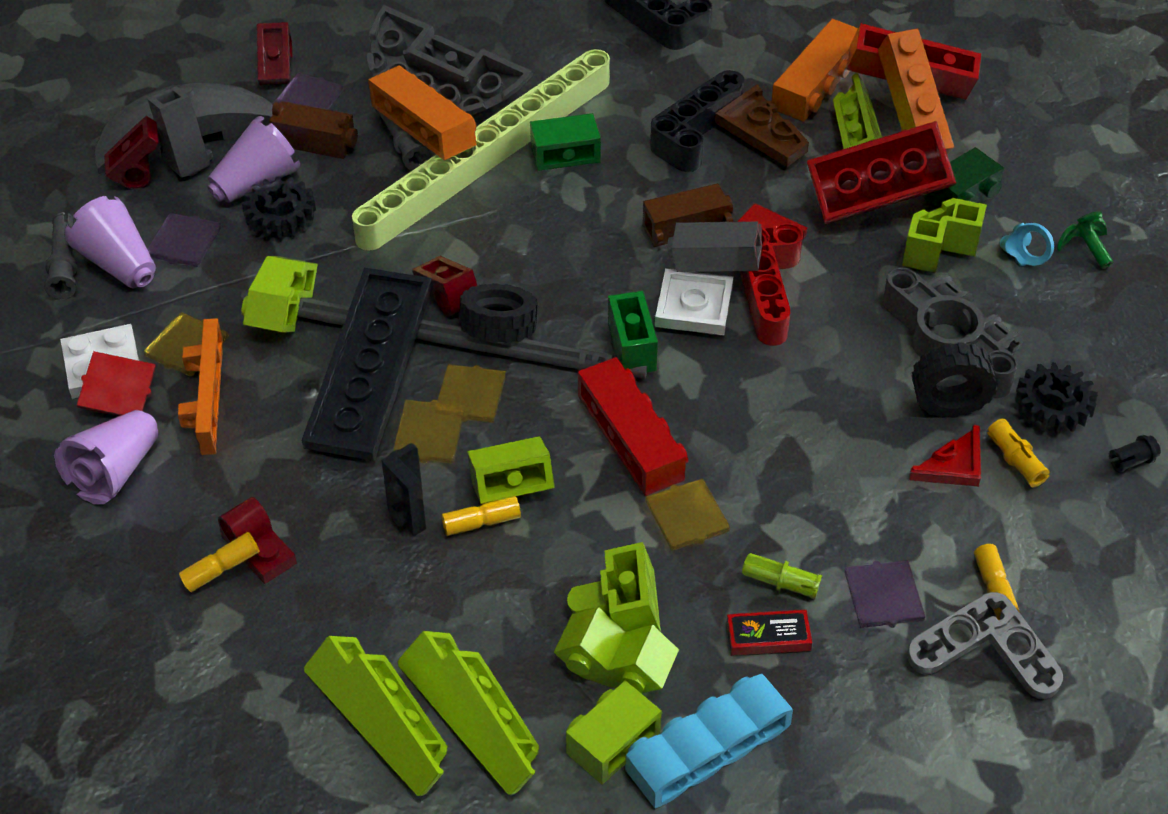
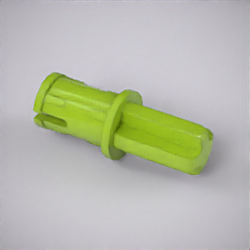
[742,553,822,600]

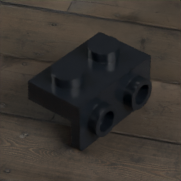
[381,443,426,536]

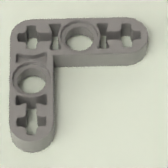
[908,592,1063,699]

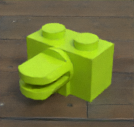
[567,542,661,632]

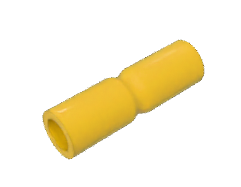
[441,496,521,536]
[179,532,260,592]
[974,544,1020,620]

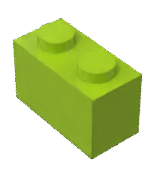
[467,436,555,504]
[566,680,662,785]

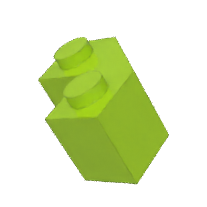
[902,198,987,273]
[241,256,318,332]
[554,607,679,694]

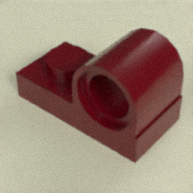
[257,22,293,85]
[104,116,158,189]
[412,255,477,317]
[218,497,297,584]

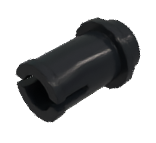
[1109,435,1161,473]

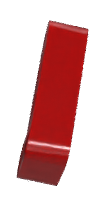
[740,223,803,346]

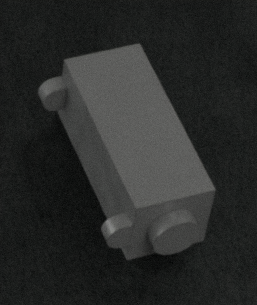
[147,86,213,178]
[667,221,762,272]

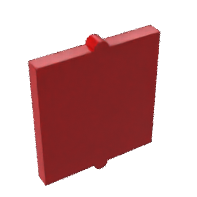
[77,351,156,416]

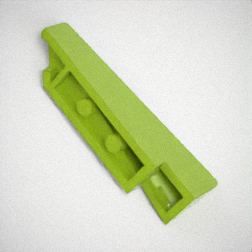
[833,73,882,149]
[398,631,539,795]
[304,636,448,796]

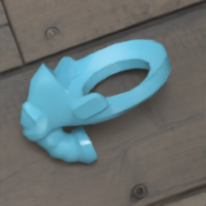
[1000,223,1054,266]

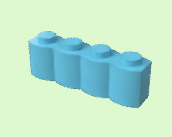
[625,674,793,808]

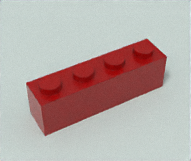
[846,23,981,100]
[578,357,688,496]

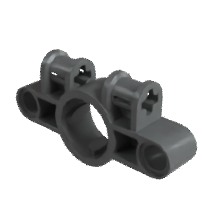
[883,268,1023,398]

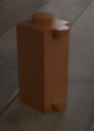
[269,101,358,159]
[642,183,733,247]

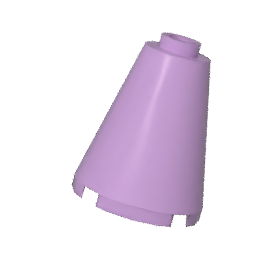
[207,116,300,203]
[65,196,156,288]
[54,410,158,504]

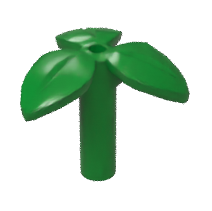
[1057,211,1114,269]

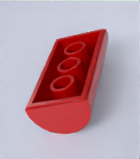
[807,121,956,225]

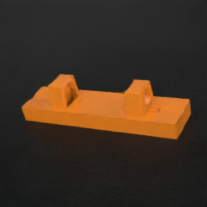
[178,318,223,455]

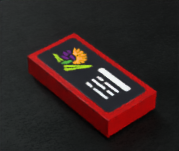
[726,610,812,656]

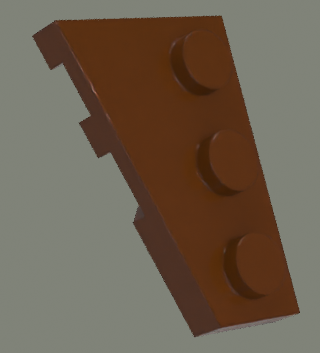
[715,84,809,167]

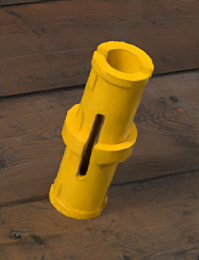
[987,418,1050,487]

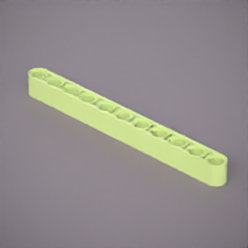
[352,49,610,251]

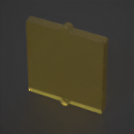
[144,312,229,377]
[435,364,506,423]
[394,400,465,463]
[646,478,730,551]

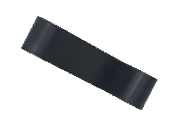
[605,0,712,50]
[650,70,745,172]

